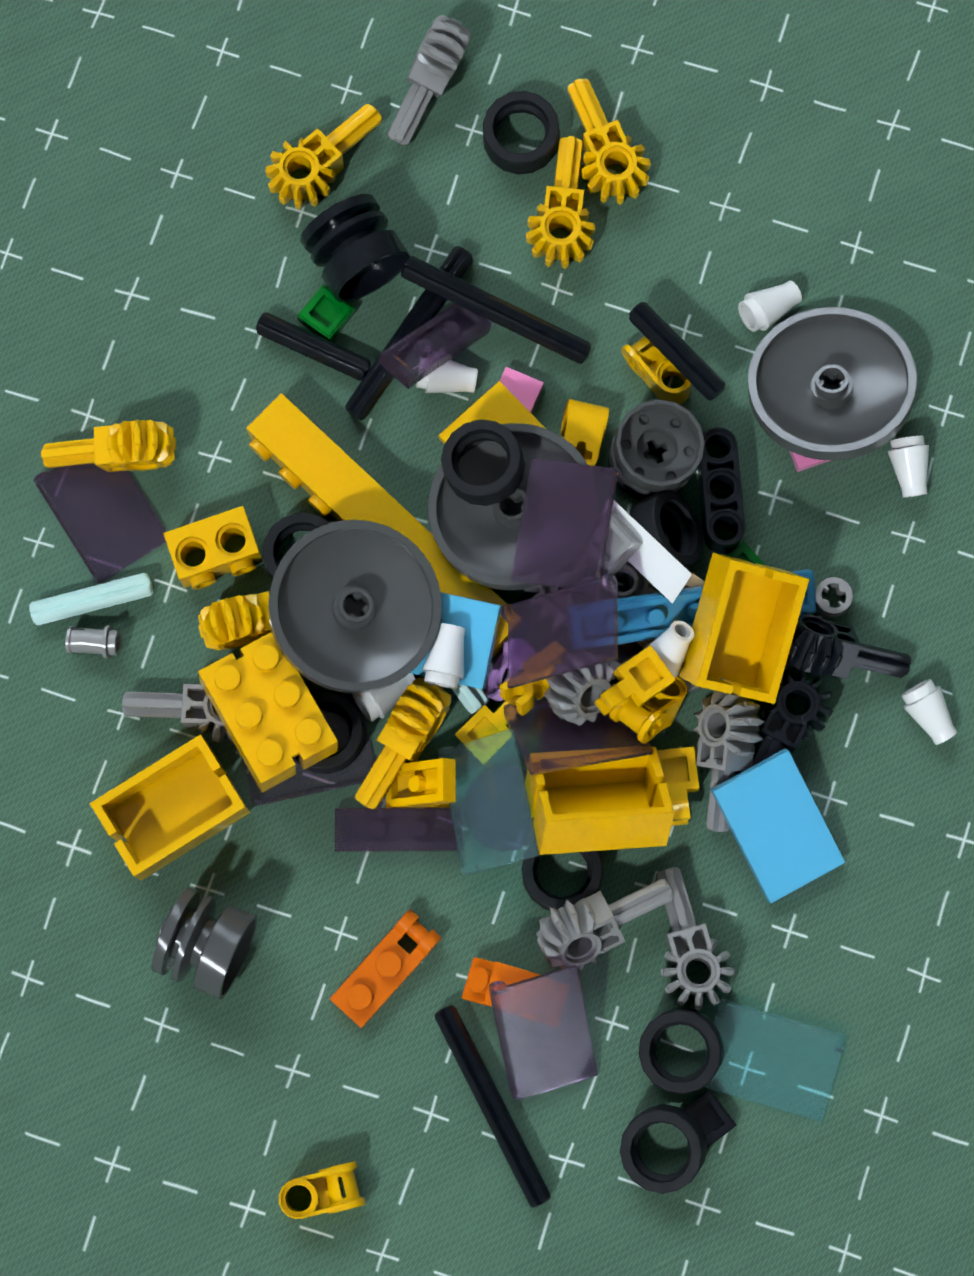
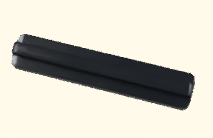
[629,302,725,401]
[256,312,371,381]

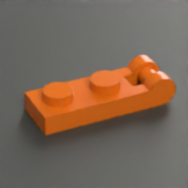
[330,909,442,1028]

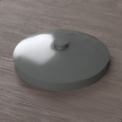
[748,307,917,460]
[428,423,599,590]
[268,520,442,693]

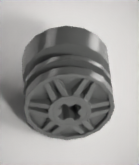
[607,399,705,500]
[152,887,258,1000]

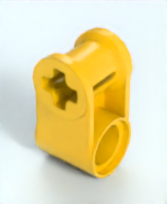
[621,336,692,405]
[560,399,609,473]
[609,676,688,744]
[279,1161,366,1219]

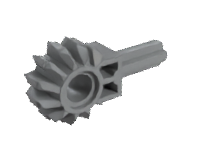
[387,15,471,146]
[544,650,621,726]
[122,684,234,744]
[692,691,765,832]
[656,867,735,1010]
[536,879,674,972]

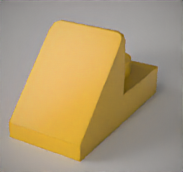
[385,758,456,809]

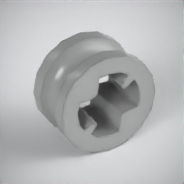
[815,577,853,618]

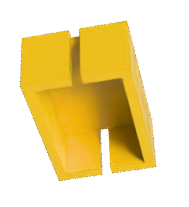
[679,553,809,704]
[198,632,338,793]
[89,734,251,881]
[524,747,675,855]

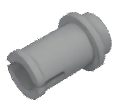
[65,625,122,659]

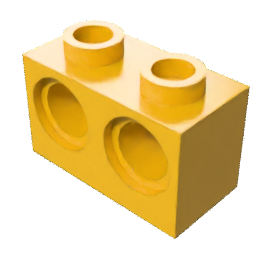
[163,506,263,590]

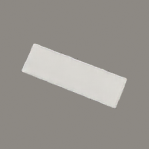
[595,498,692,604]

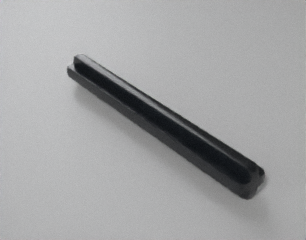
[345,246,473,420]
[401,256,591,364]
[435,1005,551,1208]

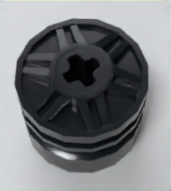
[300,194,410,302]

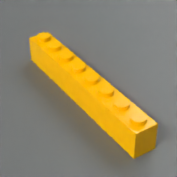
[246,393,523,658]

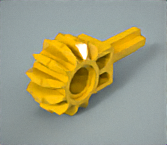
[567,78,651,205]
[265,104,382,210]
[526,136,595,269]
[41,419,177,472]
[198,591,272,651]
[355,677,451,809]

